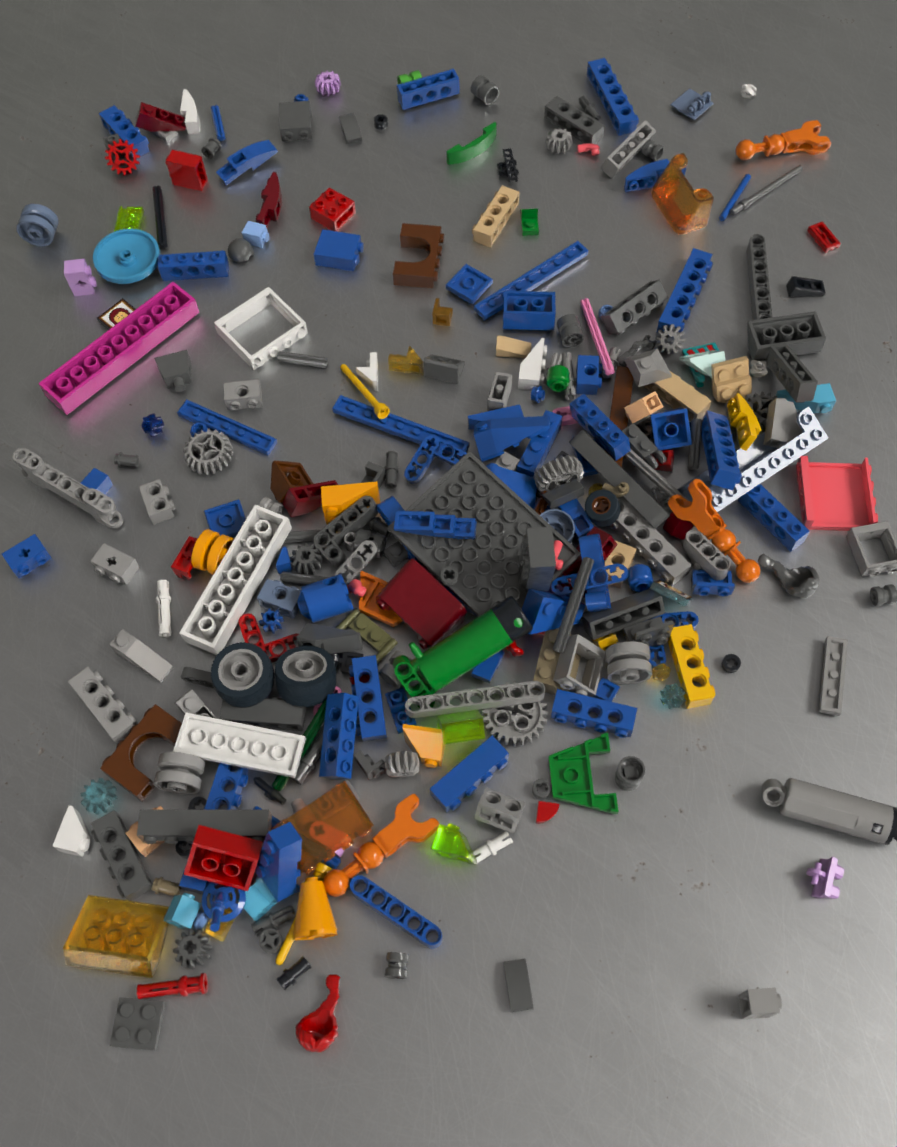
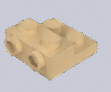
[711,356,752,403]

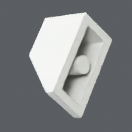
[53,805,90,857]

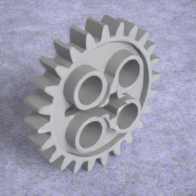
[482,681,548,747]

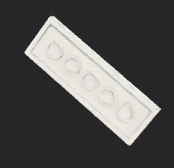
[173,713,306,778]

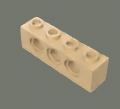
[472,186,520,248]

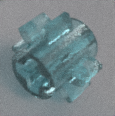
[660,683,686,709]

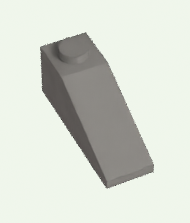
[109,629,174,683]

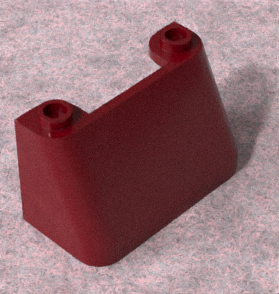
[375,558,467,651]

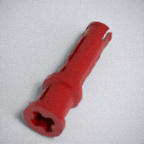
[137,973,208,999]

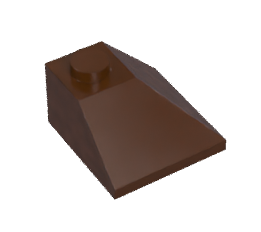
[270,460,314,503]

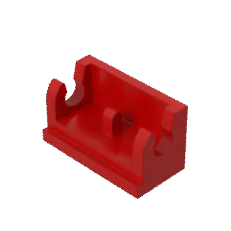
[171,536,197,580]

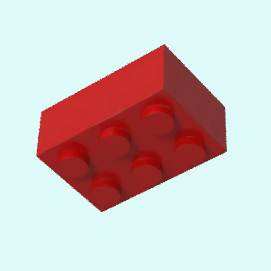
[183,825,263,891]

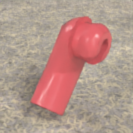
[577,143,600,156]
[554,540,564,570]
[347,579,366,597]

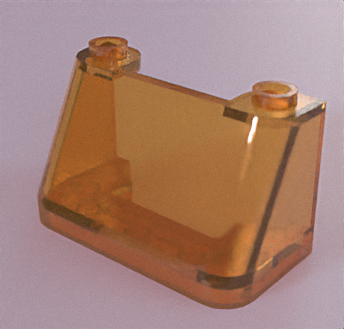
[651,153,714,234]

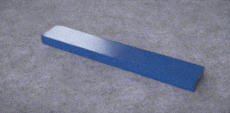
[177,399,277,456]

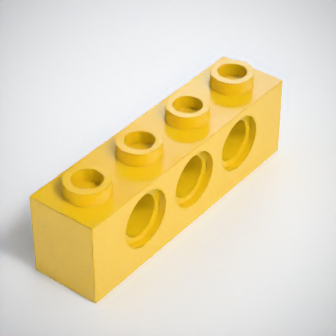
[667,624,715,709]

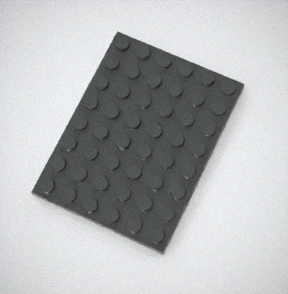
[387,451,581,616]

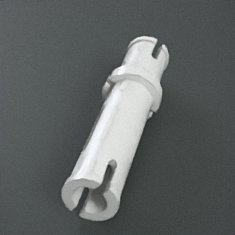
[156,580,171,637]

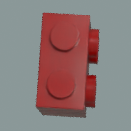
[166,150,208,191]
[309,187,356,231]

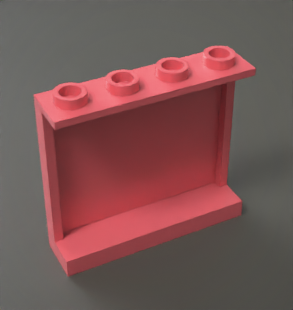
[796,456,878,531]

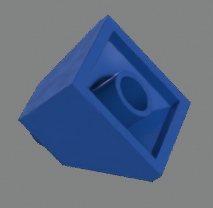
[650,408,692,450]

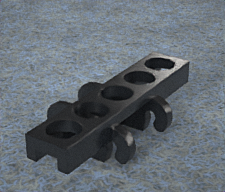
[497,148,519,183]

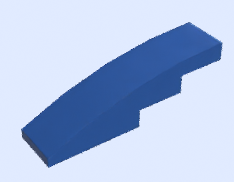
[394,511,477,539]

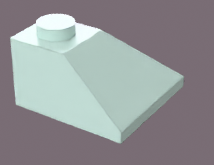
[679,350,725,378]

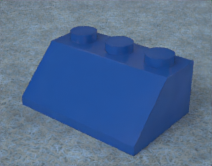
[503,291,556,331]

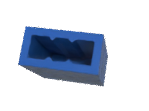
[314,229,364,271]

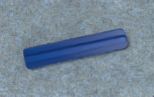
[211,105,226,142]

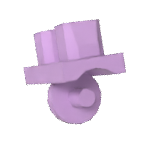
[806,857,845,899]

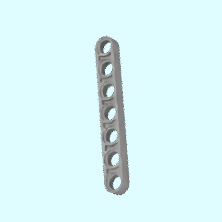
[405,681,545,718]

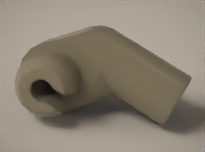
[601,482,629,498]

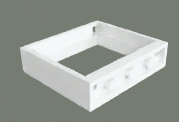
[214,287,308,370]

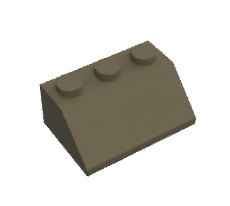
[532,629,581,695]

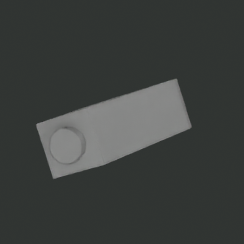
[763,398,803,448]

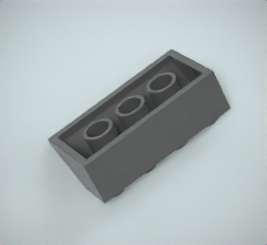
[747,311,826,361]

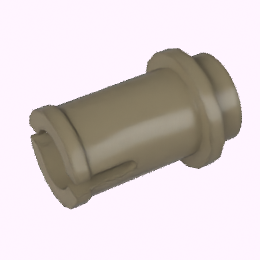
[152,877,181,896]

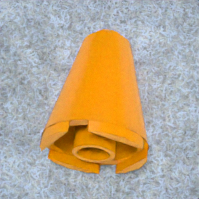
[293,877,337,940]

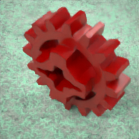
[105,139,140,176]

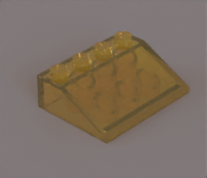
[63,895,169,978]

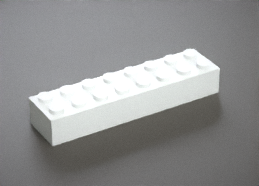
[179,505,292,656]

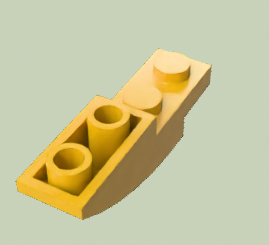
[727,393,761,451]

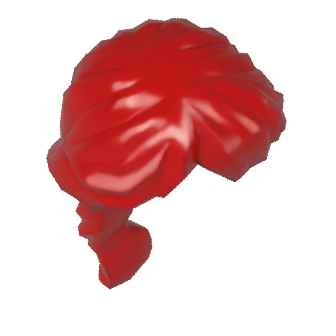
[295,974,341,1052]

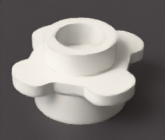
[741,84,757,99]
[750,360,768,377]

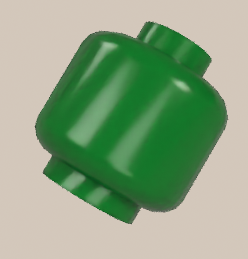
[547,365,570,392]

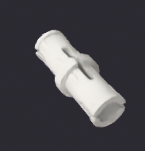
[469,831,513,864]

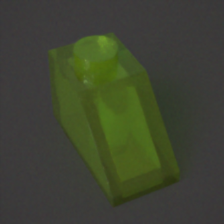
[431,824,477,865]

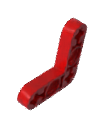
[239,613,299,663]

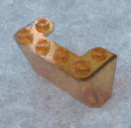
[272,780,374,875]

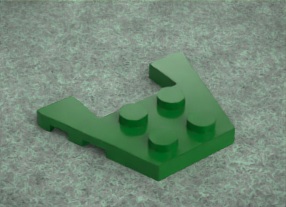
[548,733,619,814]

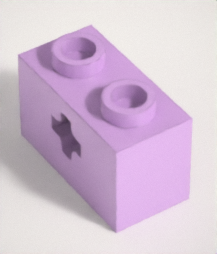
[64,259,97,296]

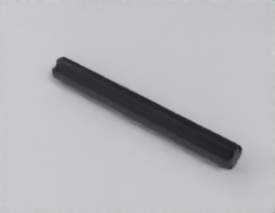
[152,185,167,249]

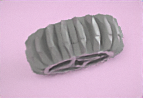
[183,429,233,476]
[534,455,584,493]

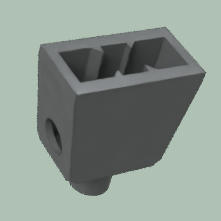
[154,350,192,392]

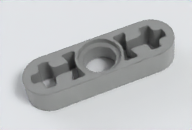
[334,540,378,585]

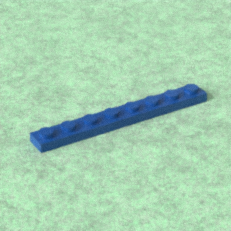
[474,241,589,320]
[332,395,470,460]

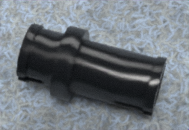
[276,956,312,990]

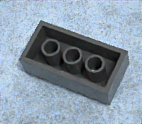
[518,526,556,592]

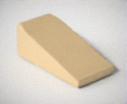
[496,336,531,358]

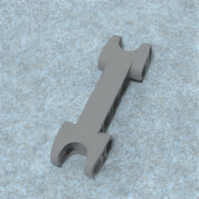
[12,448,123,529]

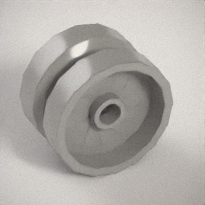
[605,641,652,684]
[153,752,205,794]

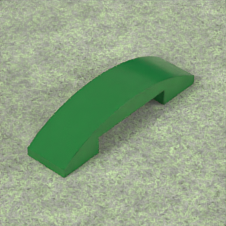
[446,122,497,165]

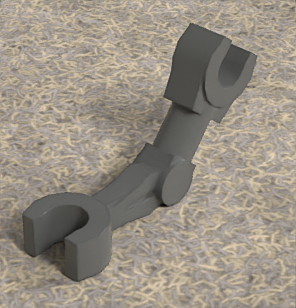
[617,335,657,367]

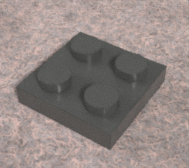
[109,998,165,1051]

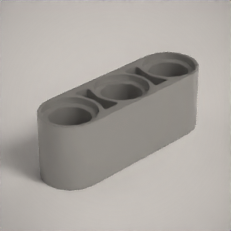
[683,529,730,580]

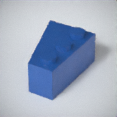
[522,589,586,635]
[255,822,302,902]

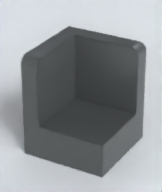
[361,461,386,488]

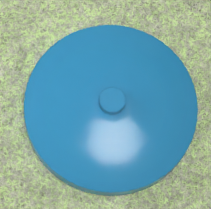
[93,229,160,284]

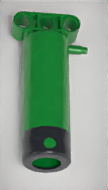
[393,596,533,708]

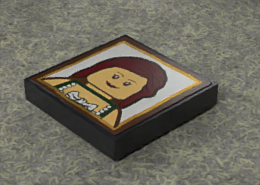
[97,298,136,330]

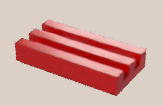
[807,221,841,253]

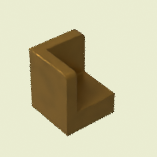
[432,298,453,326]

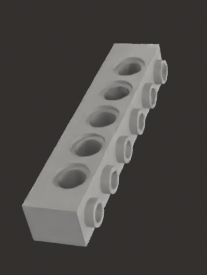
[601,496,691,586]

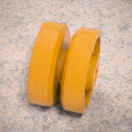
[191,529,234,575]

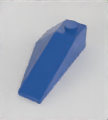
[474,416,550,462]

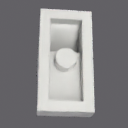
[356,352,378,391]

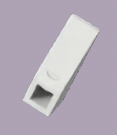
[518,338,547,390]

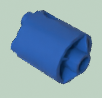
[297,574,354,623]

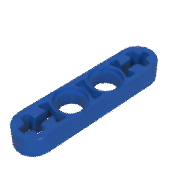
[551,564,629,596]

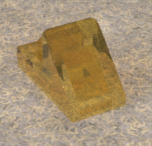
[388,346,424,375]

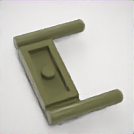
[336,608,398,664]

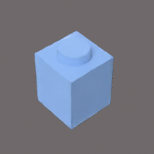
[242,221,269,248]

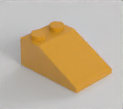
[321,481,380,525]

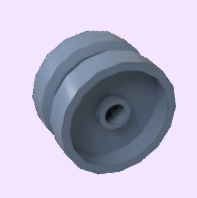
[17,204,59,246]

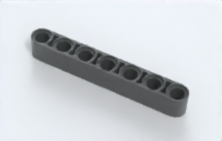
[746,234,772,320]
[569,429,669,529]

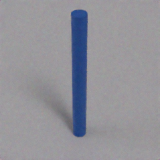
[719,174,751,221]

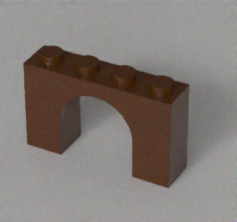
[393,223,444,288]
[100,704,182,802]

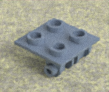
[670,88,714,120]

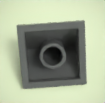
[423,354,465,384]

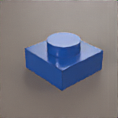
[593,677,620,702]

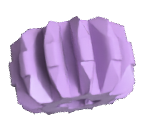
[315,71,341,97]

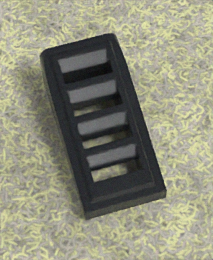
[786,276,826,297]

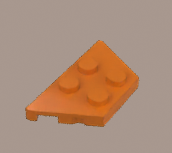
[359,571,403,627]

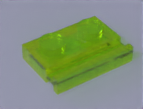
[114,206,144,232]

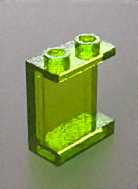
[437,710,485,744]

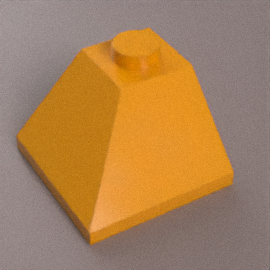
[402,724,445,768]

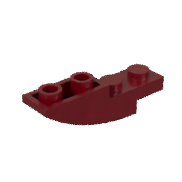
[256,172,282,227]

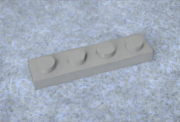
[819,636,848,716]

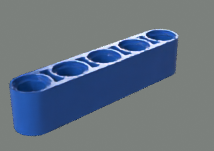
[350,875,442,949]

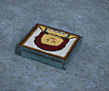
[650,580,693,607]

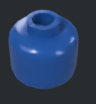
[627,564,653,593]

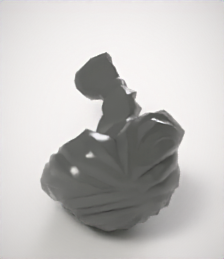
[758,554,820,598]

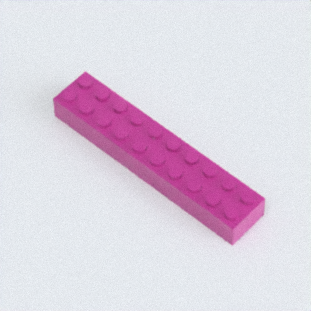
[38,282,200,415]

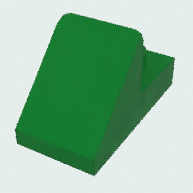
[520,208,539,236]

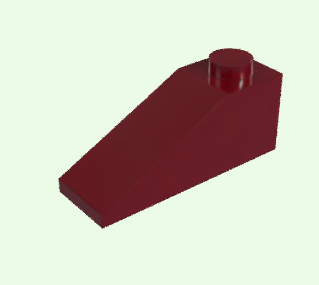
[282,480,338,517]

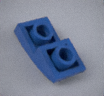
[385,687,417,734]

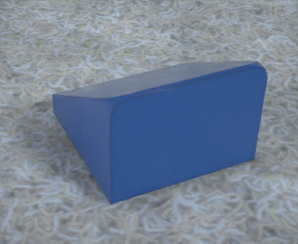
[276,546,293,574]

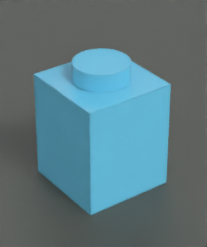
[163,893,201,929]

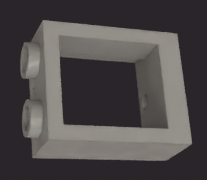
[846,521,897,577]
[553,634,605,696]

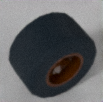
[585,489,620,527]

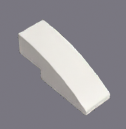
[180,89,201,134]

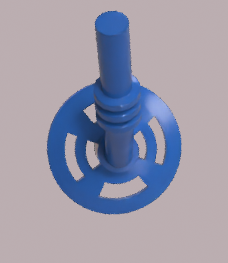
[202,882,246,932]

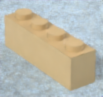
[644,371,711,421]

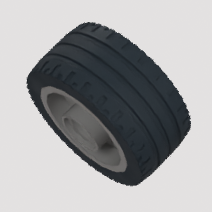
[211,642,275,708]
[275,646,336,707]

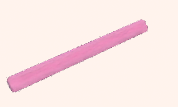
[580,298,615,376]

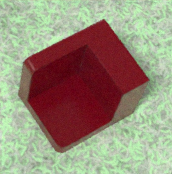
[663,511,694,540]

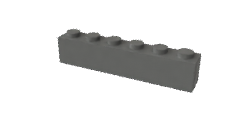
[137,810,272,844]

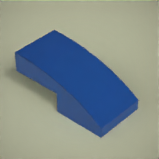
[471,650,505,683]

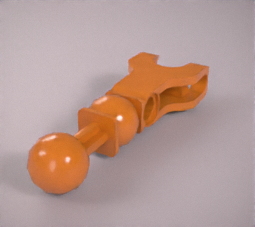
[735,120,831,161]
[668,479,761,583]
[323,794,440,897]

